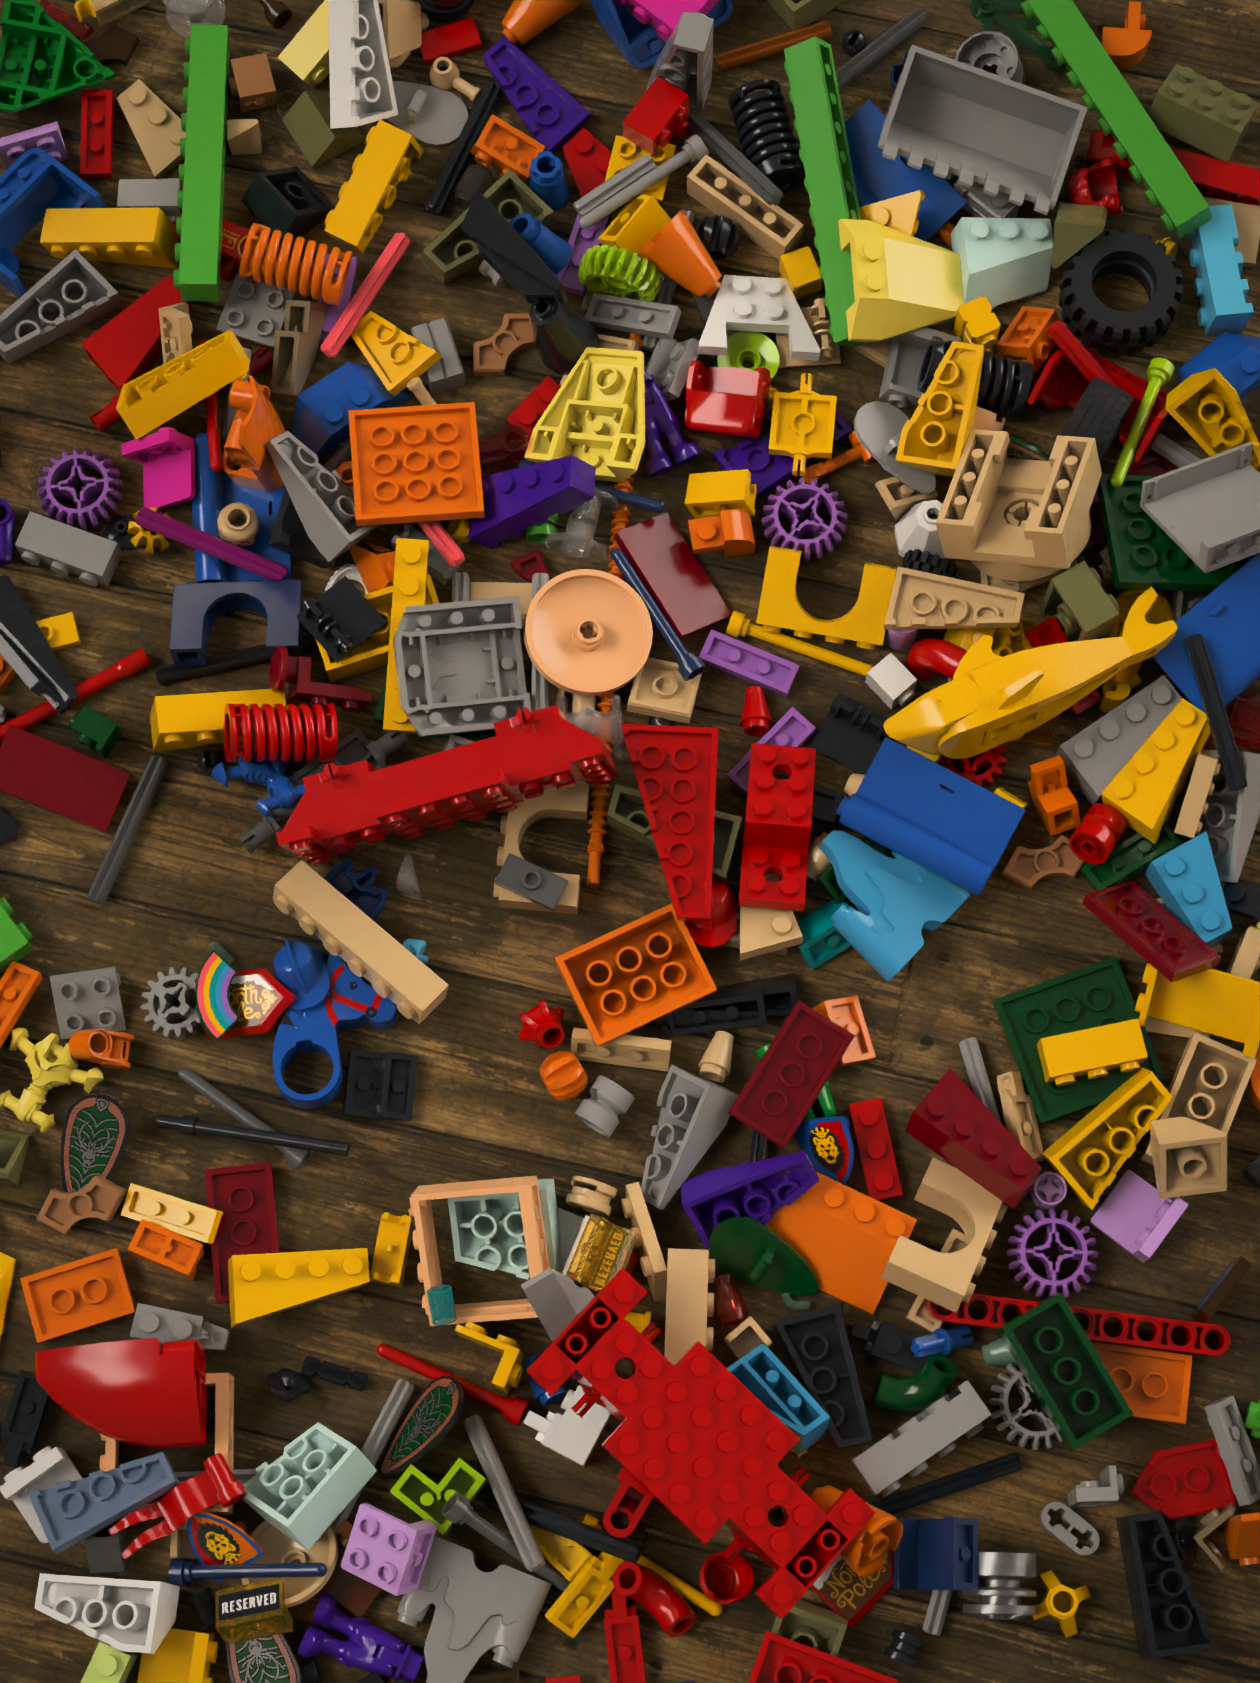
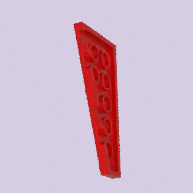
[620,723,718,922]

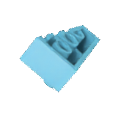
[1187,204,1254,337]

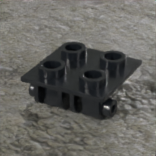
[296,576,387,663]
[809,693,889,775]

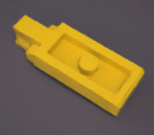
[544,1552,625,1639]

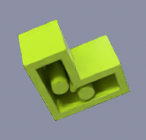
[389,1458,488,1536]

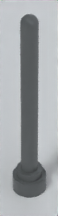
[178,1067,313,1171]
[442,1492,570,1592]

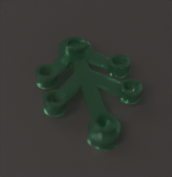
[970,0,1067,74]

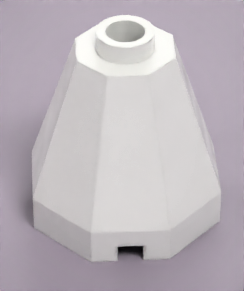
[894,500,951,560]

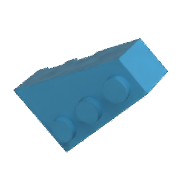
[1145,831,1233,948]
[727,1342,830,1454]

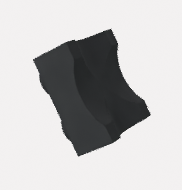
[268,487,336,569]

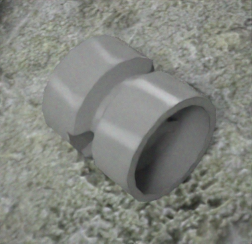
[574,1075,635,1138]

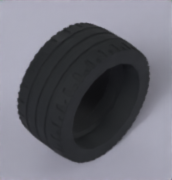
[1061,377,1134,464]

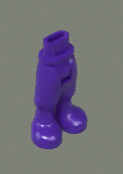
[644,366,702,478]
[298,1592,425,1682]

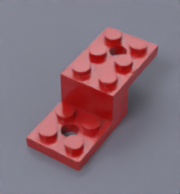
[738,743,816,912]

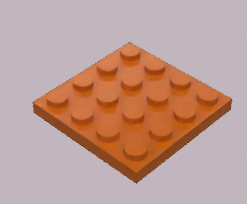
[348,402,484,526]

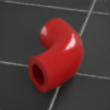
[906,638,967,680]
[613,1561,697,1638]

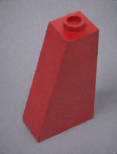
[81,275,193,393]

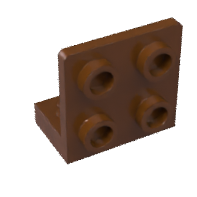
[322,1519,382,1617]

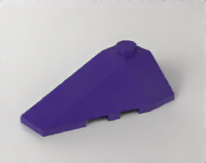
[681,1151,819,1250]

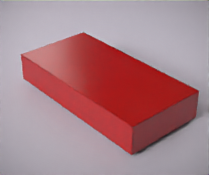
[419,17,482,66]

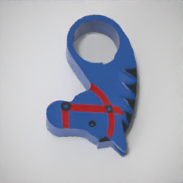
[272,954,398,1109]

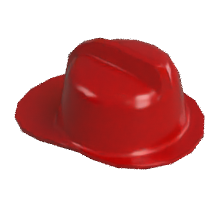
[684,878,737,948]

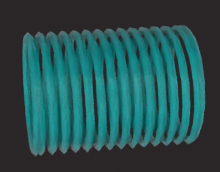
[427,1285,457,1325]

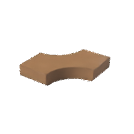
[473,313,536,376]
[1001,835,1084,891]
[36,1175,127,1235]

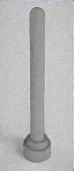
[579,134,709,229]

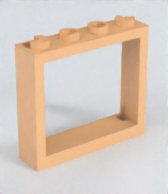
[408,1175,549,1326]
[100,1373,234,1518]

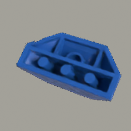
[1177,331,1260,402]
[291,361,411,461]

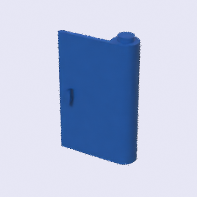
[803,99,968,242]
[192,433,293,583]
[1152,553,1260,712]
[836,737,1026,896]

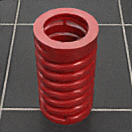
[223,703,338,762]

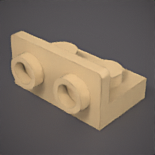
[158,302,193,364]

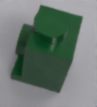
[68,705,123,759]

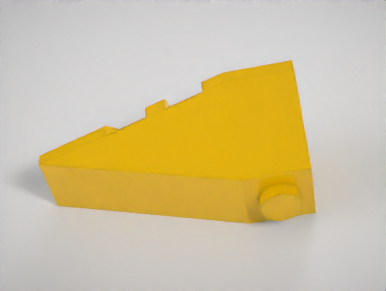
[896,341,985,477]
[1165,368,1260,473]

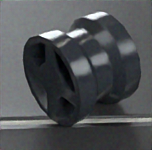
[883,1628,926,1668]

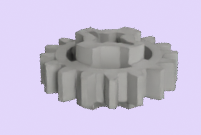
[140,967,201,1039]

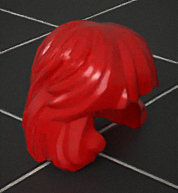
[1067,157,1123,215]

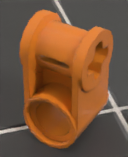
[69,1028,135,1070]

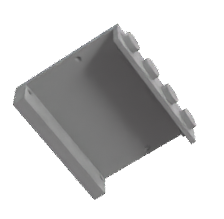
[1140,442,1260,573]

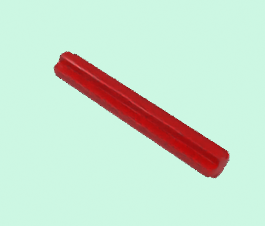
[1047,320,1137,422]

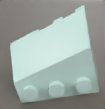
[950,217,1053,309]
[448,1179,561,1280]
[242,1422,377,1550]

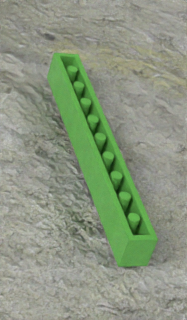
[1020,0,1212,239]
[173,24,230,302]
[784,36,867,348]

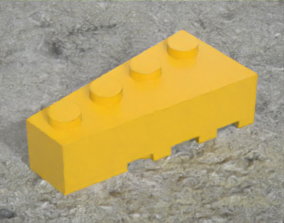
[40,207,179,269]
[116,329,251,440]
[1042,1067,1173,1210]

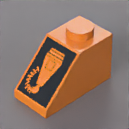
[349,539,396,593]

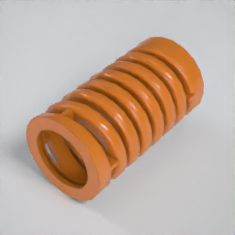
[239,223,353,306]

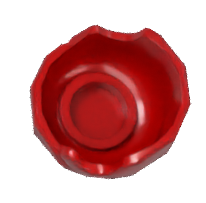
[699,1551,755,1605]

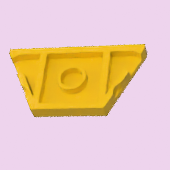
[811,190,925,237]

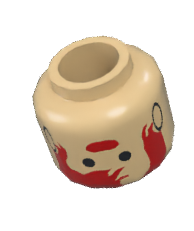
[217,502,259,548]

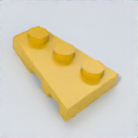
[351,311,442,397]

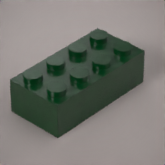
[996,1293,1133,1450]

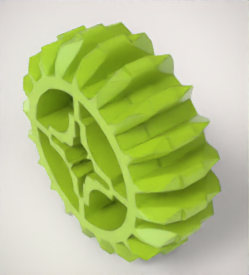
[578,244,662,302]

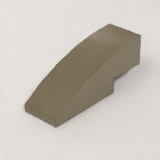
[271,299,326,395]

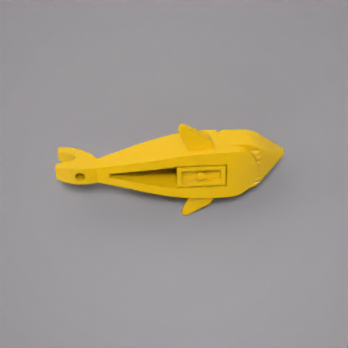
[883,586,1178,759]

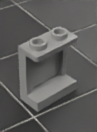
[879,327,961,410]

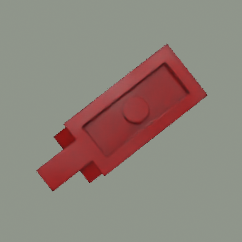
[604,1590,646,1683]

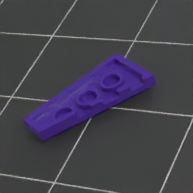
[483,36,590,154]
[713,411,852,500]

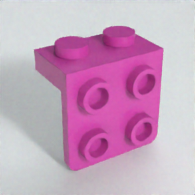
[121,427,196,510]

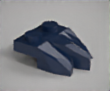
[324,858,387,922]

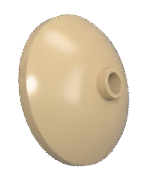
[241,1520,338,1608]

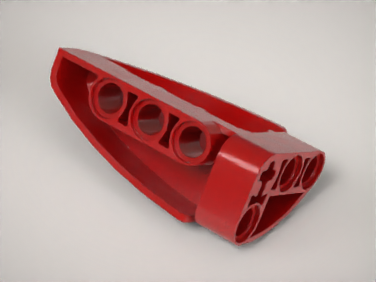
[35,1338,206,1449]

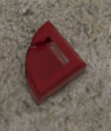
[510,550,552,582]

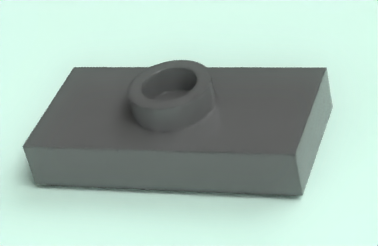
[495,853,568,912]

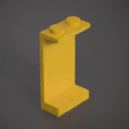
[1135,963,1260,1059]

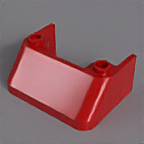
[1027,347,1170,463]

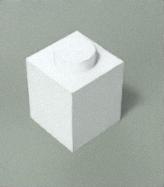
[865,653,917,709]

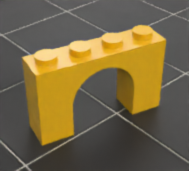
[756,546,896,650]

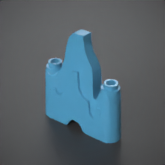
[818,830,970,982]

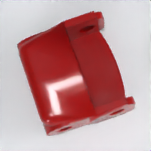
[685,360,771,438]

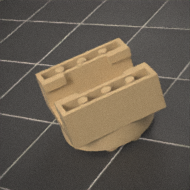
[936,429,1102,582]

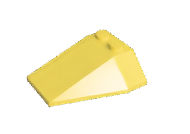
[838,219,964,342]
[524,347,645,482]

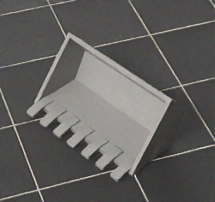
[877,45,1088,215]

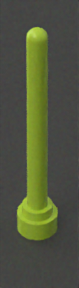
[1110,357,1175,487]

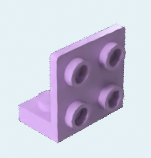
[0,121,69,169]
[1090,1170,1189,1263]
[341,1503,438,1596]

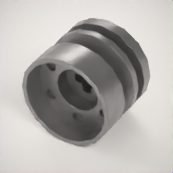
[955,31,1026,85]
[963,1552,1037,1620]

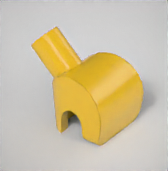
[1100,673,1141,713]

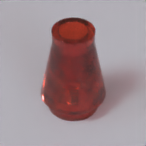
[714,1274,749,1327]

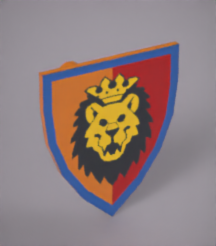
[187,1511,265,1583]

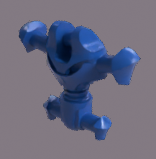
[211,732,305,817]

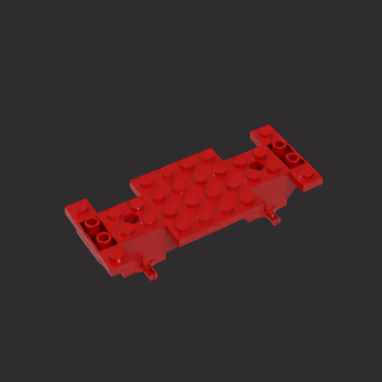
[276,705,618,866]
[525,1268,876,1619]

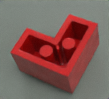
[623,76,690,155]

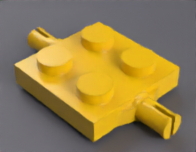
[769,373,837,476]

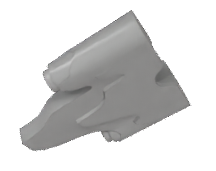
[397,1536,552,1683]

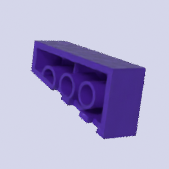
[468,455,596,550]

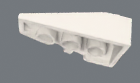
[34,1573,180,1654]

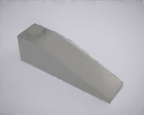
[266,431,380,562]
[1193,750,1260,883]
[641,1064,738,1210]

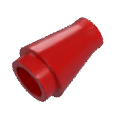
[740,686,772,736]

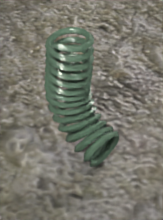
[210,941,235,965]
[781,1293,811,1310]

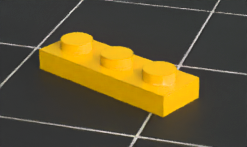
[121,1183,223,1244]

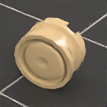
[565,1176,617,1216]

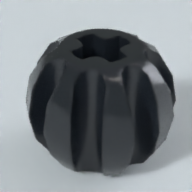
[695,215,740,259]

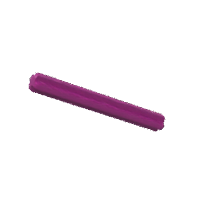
[136,507,288,581]

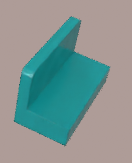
[797,900,851,970]

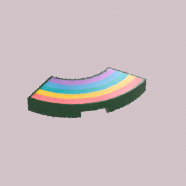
[195,950,240,1043]

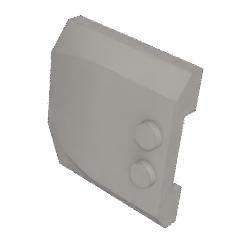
[393,596,532,737]

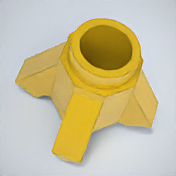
[1032,1570,1091,1638]

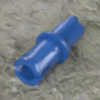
[910,1325,974,1358]

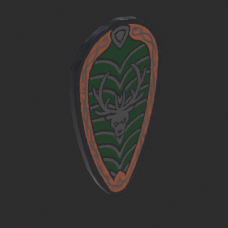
[61,1094,130,1192]
[379,1376,464,1478]

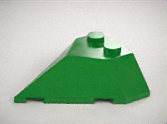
[0,0,116,114]

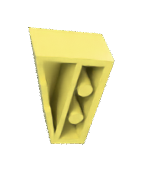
[277,0,329,88]

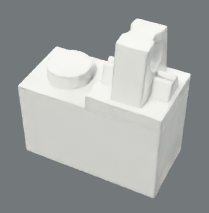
[523,1385,611,1467]

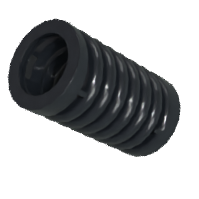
[728,79,806,194]
[917,336,1033,418]

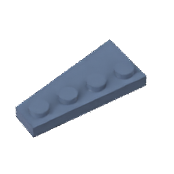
[28,1452,179,1554]

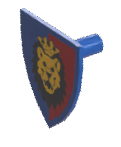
[794,1116,854,1185]

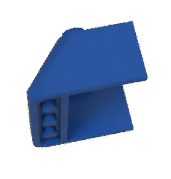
[590,0,733,69]
[0,148,106,298]

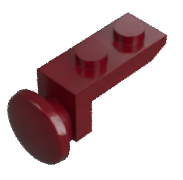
[269,645,372,712]

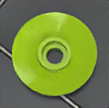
[717,331,780,380]

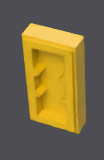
[36,612,81,652]
[530,1525,593,1583]

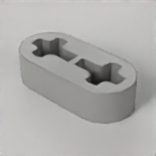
[1040,1502,1100,1556]

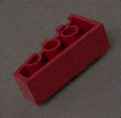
[905,1068,1042,1210]

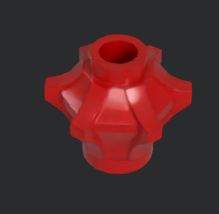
[518,999,564,1049]

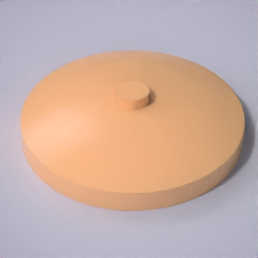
[524,569,653,696]

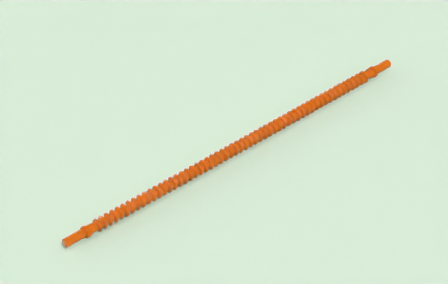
[587,333,643,886]

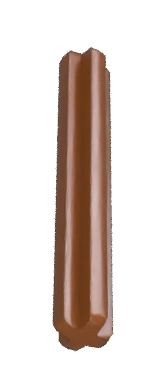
[716,21,832,72]

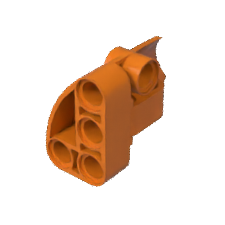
[222,375,286,492]

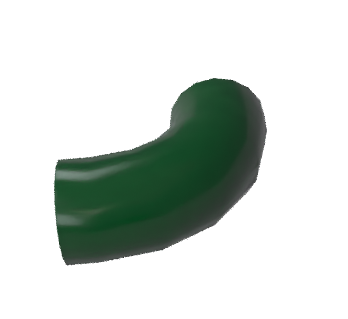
[871,1355,959,1411]

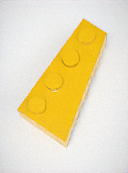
[324,119,424,253]
[150,688,286,753]
[1101,698,1211,844]
[228,1248,370,1328]

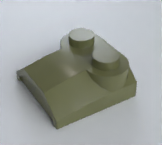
[771,1600,848,1657]

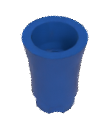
[528,151,570,212]
[509,213,571,274]

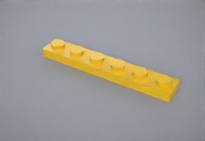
[383,538,429,733]

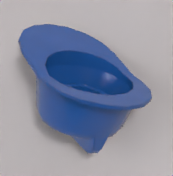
[274,939,330,1011]

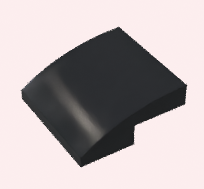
[342,1049,418,1122]

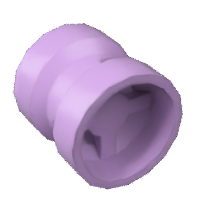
[1030,1172,1067,1210]

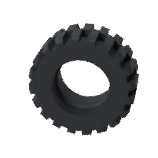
[1059,229,1183,355]

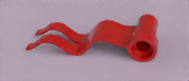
[108,1453,247,1560]

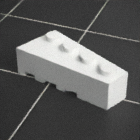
[328,0,398,129]

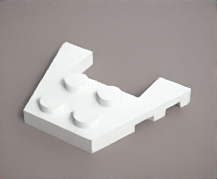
[697,275,820,361]

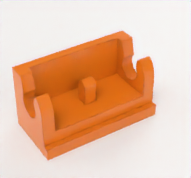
[127,1219,205,1281]

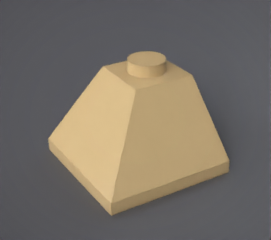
[1150,1117,1227,1199]

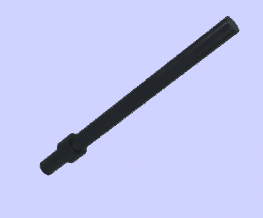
[156,1114,350,1156]

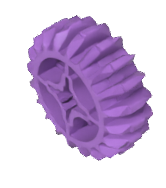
[37,447,123,531]
[762,477,847,562]
[1006,1208,1098,1298]

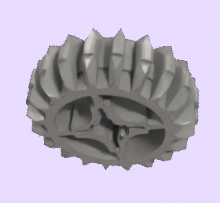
[989,1363,1063,1450]

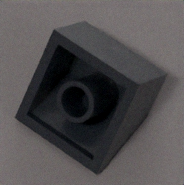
[241,166,335,243]

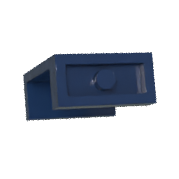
[894,1517,978,1591]

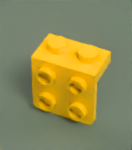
[454,1321,524,1393]
[137,1628,218,1683]

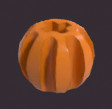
[540,1051,588,1100]

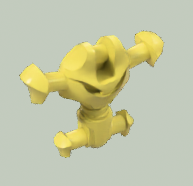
[0,1027,104,1133]

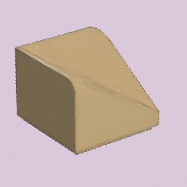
[227,119,262,155]

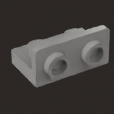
[646,338,699,401]
[1067,1465,1124,1508]

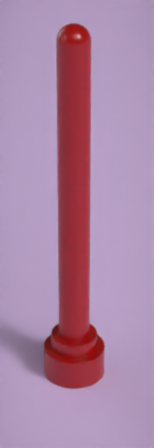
[194,339,223,472]
[377,1343,530,1426]

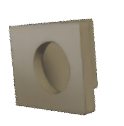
[1193,1502,1237,1570]

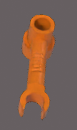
[803,431,875,485]

